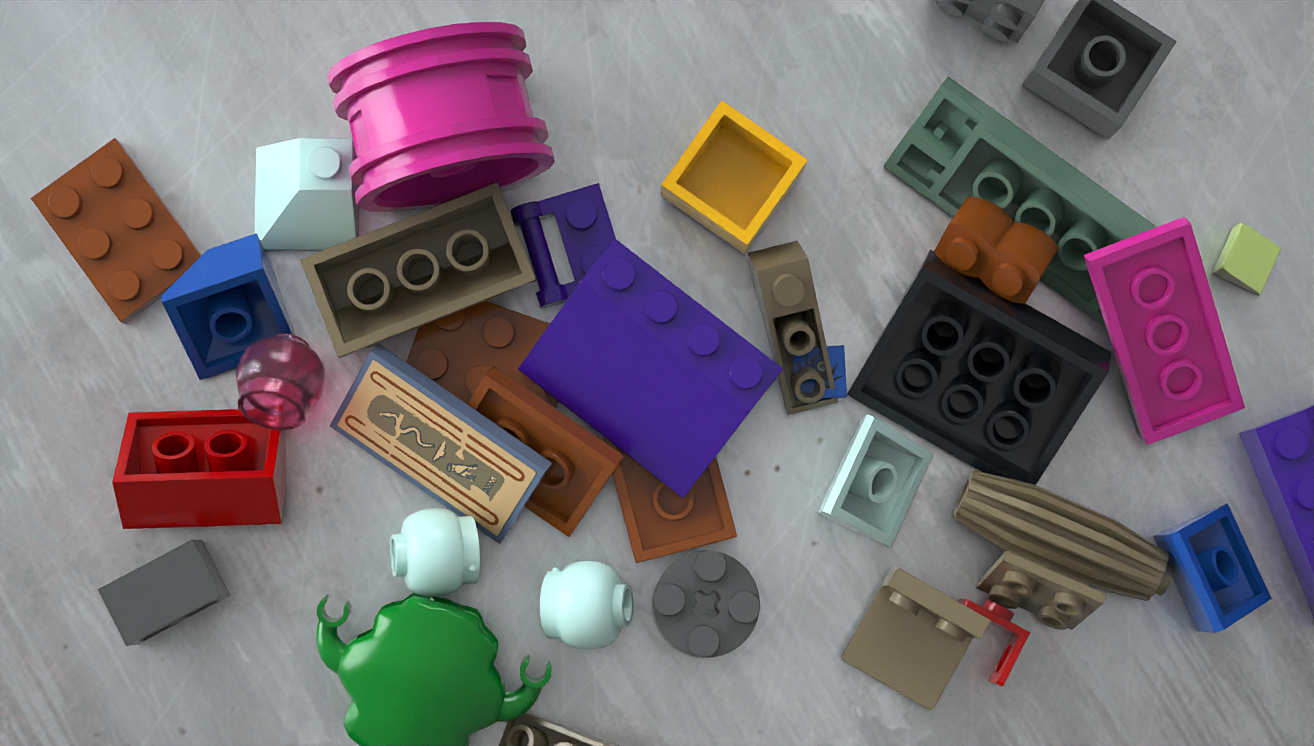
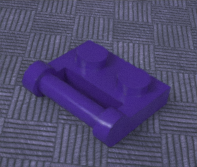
[510,183,616,309]

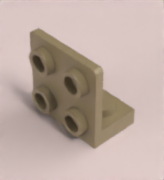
[841,567,991,710]

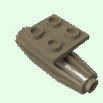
[952,470,1174,630]

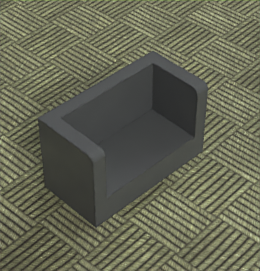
[97,539,231,646]

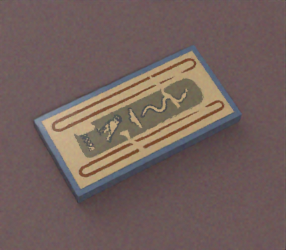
[330,344,552,544]

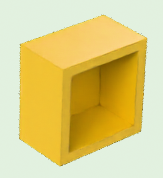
[661,100,808,254]

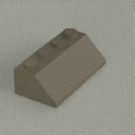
[300,182,536,358]

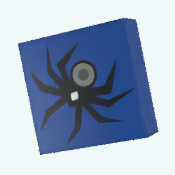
[792,345,847,400]

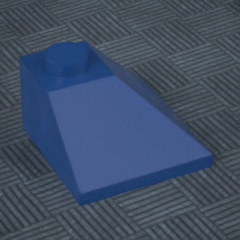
[161,233,298,380]

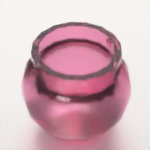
[236,333,325,430]

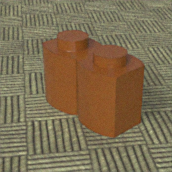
[934,196,1059,304]

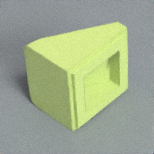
[1212,223,1281,295]

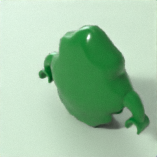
[316,593,552,746]

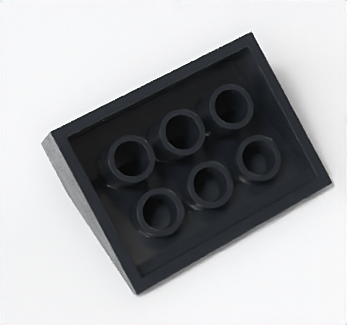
[847,249,1112,485]

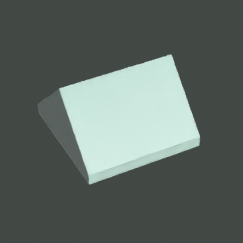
[817,415,933,548]

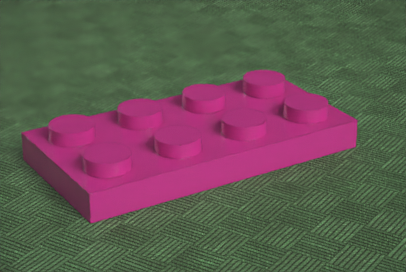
[1084,217,1245,445]

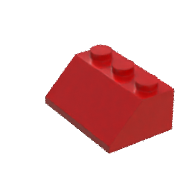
[112,408,287,529]

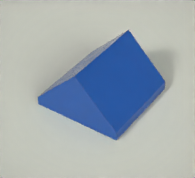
[1153,503,1272,633]

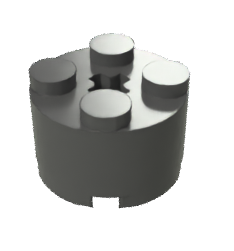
[652,550,761,658]

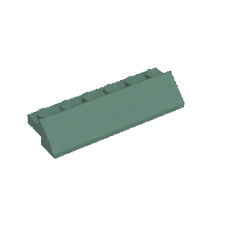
[884,76,1203,327]

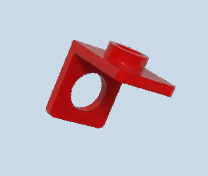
[958,599,1030,687]

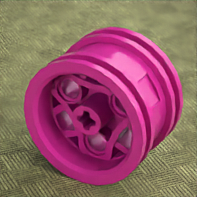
[327,22,555,212]

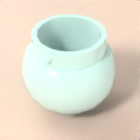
[390,508,480,597]
[540,561,633,650]

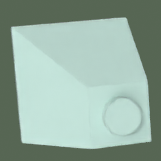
[255,138,360,251]

